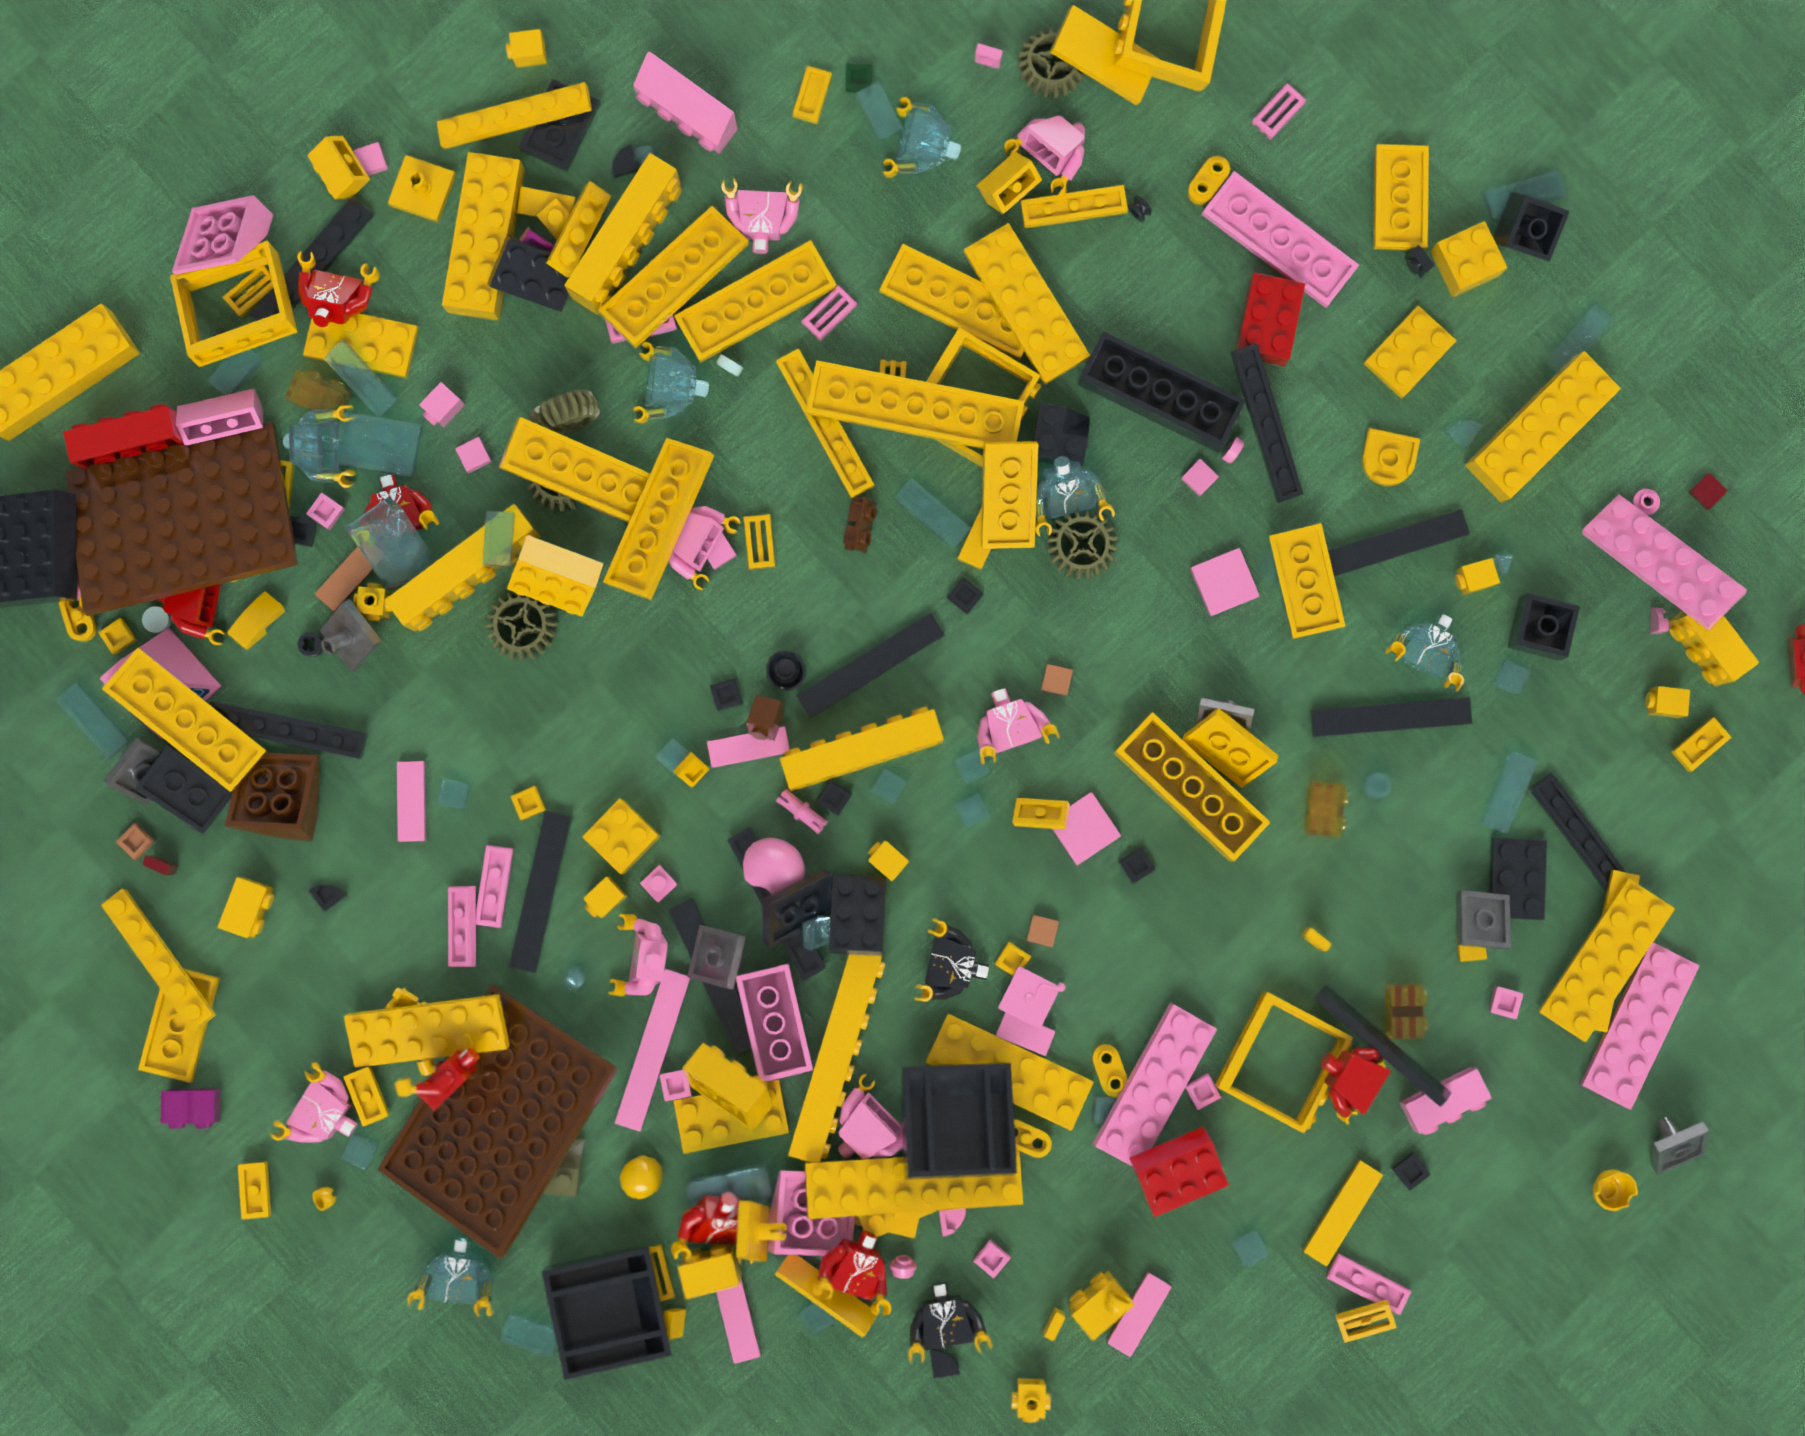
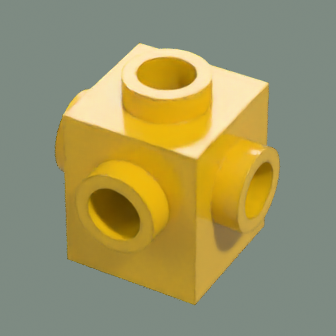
[353,583,392,622]
[1011,1378,1050,1422]

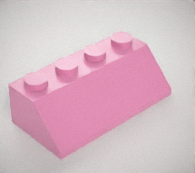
[633,51,738,154]

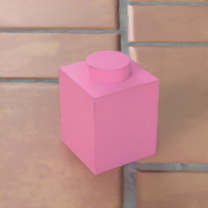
[420,382,465,428]

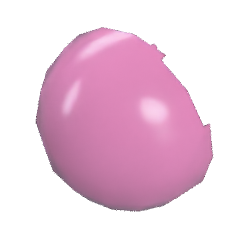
[743,838,806,895]

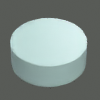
[717,354,743,376]
[142,606,172,634]

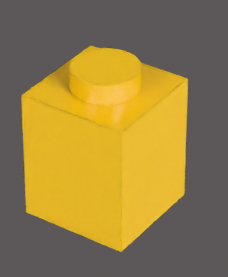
[506,29,547,68]
[1455,558,1500,595]
[1645,686,1690,718]
[868,840,909,881]
[583,876,627,918]

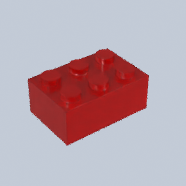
[1235,272,1306,367]
[1129,1127,1229,1217]

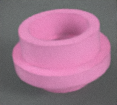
[1633,489,1660,515]
[890,1255,917,1278]

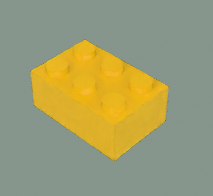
[507,535,603,616]
[1669,611,1759,686]
[683,1043,773,1131]

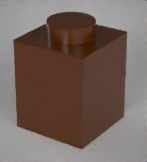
[746,695,784,741]

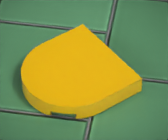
[1362,428,1420,486]

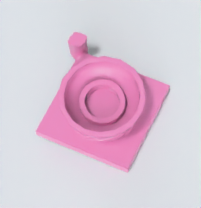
[998,966,1066,1029]

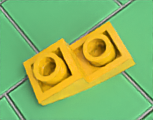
[516,186,575,216]
[227,591,285,650]

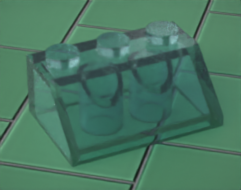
[345,497,436,588]
[685,1161,774,1207]

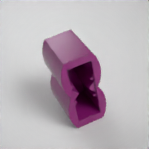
[160,1089,221,1129]

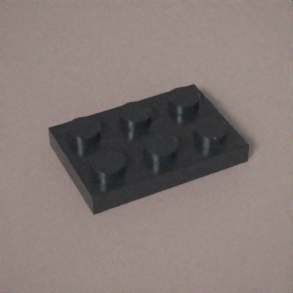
[519,79,601,172]
[487,235,579,312]
[135,744,233,834]
[1489,838,1547,920]
[762,869,832,948]
[829,875,886,956]

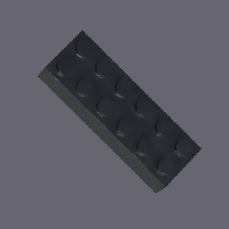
[1077,331,1246,453]

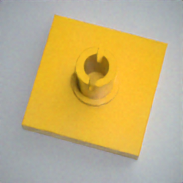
[388,155,456,223]
[736,1201,787,1262]

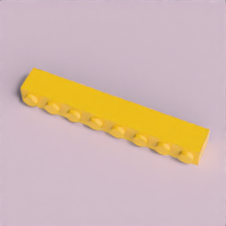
[788,954,886,1163]

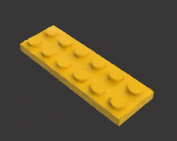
[598,206,749,349]
[963,223,1090,384]
[674,240,837,363]
[879,244,1024,360]
[499,417,650,523]
[603,438,714,600]
[102,648,267,792]
[1538,878,1676,1043]
[344,994,510,1068]
[926,1013,1094,1131]

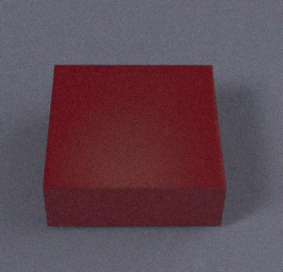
[1688,473,1728,510]
[142,855,179,875]

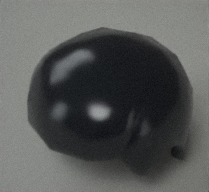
[766,650,806,691]

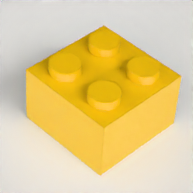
[1430,221,1508,298]
[582,798,661,874]
[678,1244,742,1299]
[1067,1271,1134,1341]

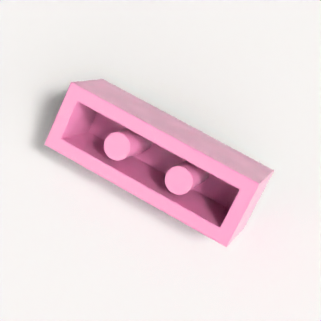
[175,389,264,446]
[1399,1067,1492,1135]

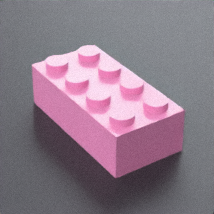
[736,964,813,1082]

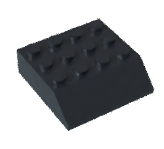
[0,489,77,608]
[901,1063,1017,1180]
[542,1247,672,1380]

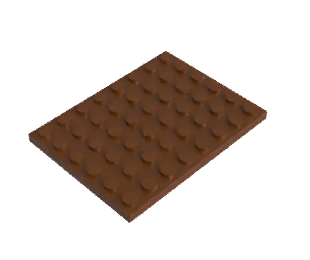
[65,422,298,616]
[377,984,619,1258]

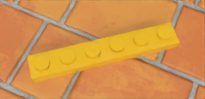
[437,82,592,149]
[776,348,874,499]
[101,889,216,1032]

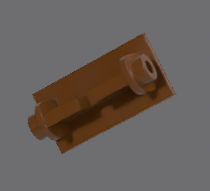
[843,497,877,554]

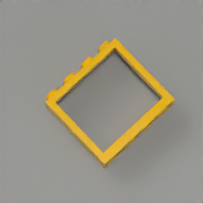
[1114,0,1227,92]
[170,240,298,367]
[926,328,1042,468]
[1215,991,1353,1133]

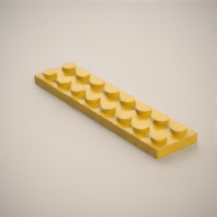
[806,360,1025,449]
[805,1150,1023,1219]

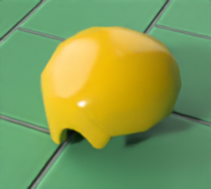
[619,1155,664,1199]
[1592,1169,1638,1211]

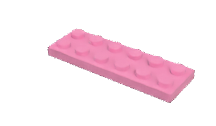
[1202,171,1359,308]
[1582,495,1747,630]
[1579,942,1699,1110]
[1092,1003,1217,1166]

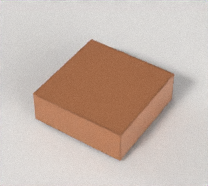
[1041,664,1073,696]
[116,823,156,860]
[1026,915,1059,947]

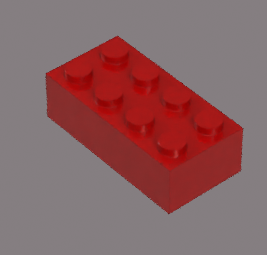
[63,404,185,469]

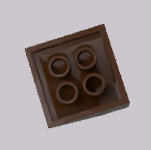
[225,753,319,841]

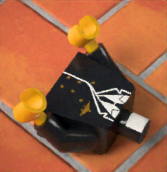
[915,918,989,1002]
[908,1282,992,1363]

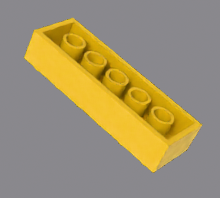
[442,152,525,321]
[564,153,682,315]
[0,304,141,441]
[1465,351,1621,502]
[384,504,541,632]
[780,706,944,791]
[1113,712,1271,862]

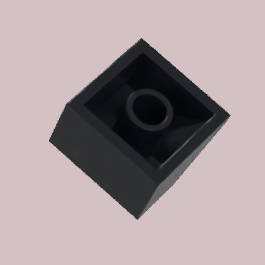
[1493,192,1570,262]
[1033,403,1090,469]
[1508,593,1580,661]

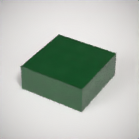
[845,63,872,93]

